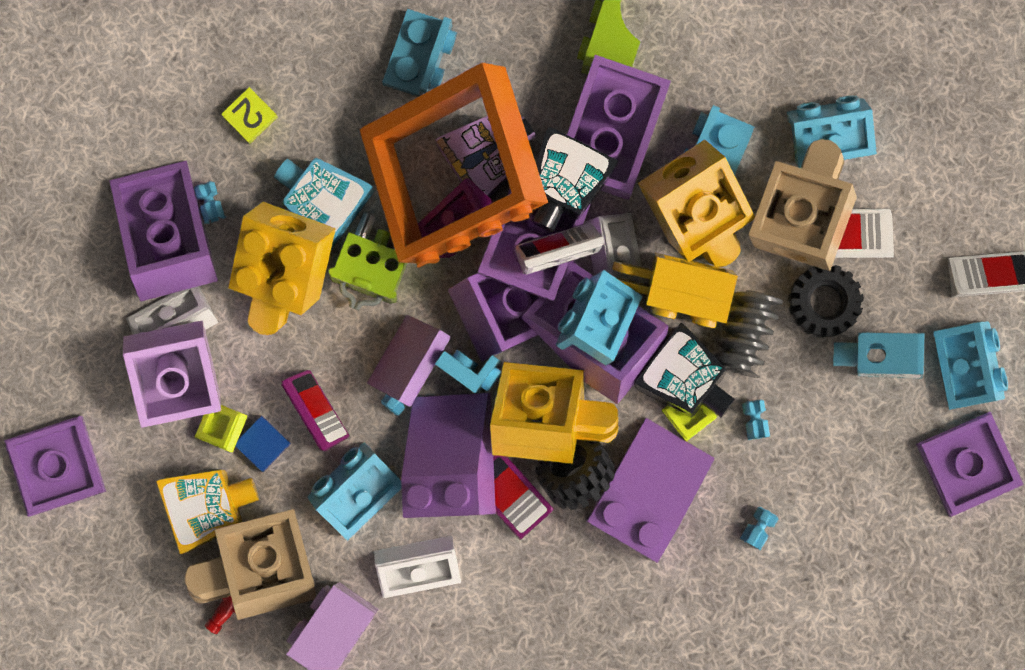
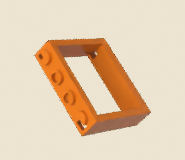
[359,62,548,268]

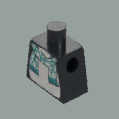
[532,126,618,232]
[634,323,735,418]

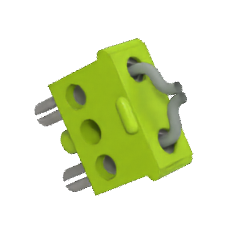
[329,213,407,311]

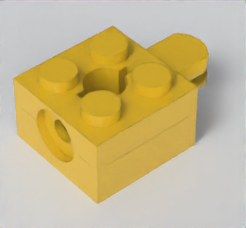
[638,139,755,267]
[228,202,336,335]
[612,252,738,328]
[490,362,618,464]

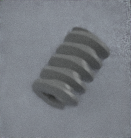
[714,290,783,378]

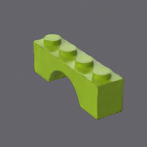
[577,0,640,75]

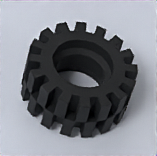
[788,265,864,338]
[535,439,615,510]

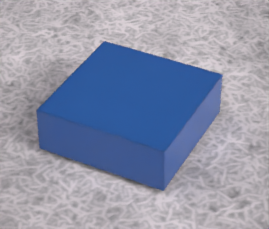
[236,416,291,472]

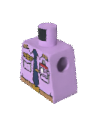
[435,116,536,198]

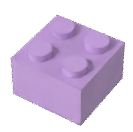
[123,320,221,428]
[286,582,379,670]

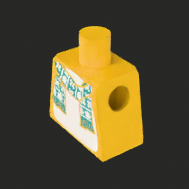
[156,470,259,554]

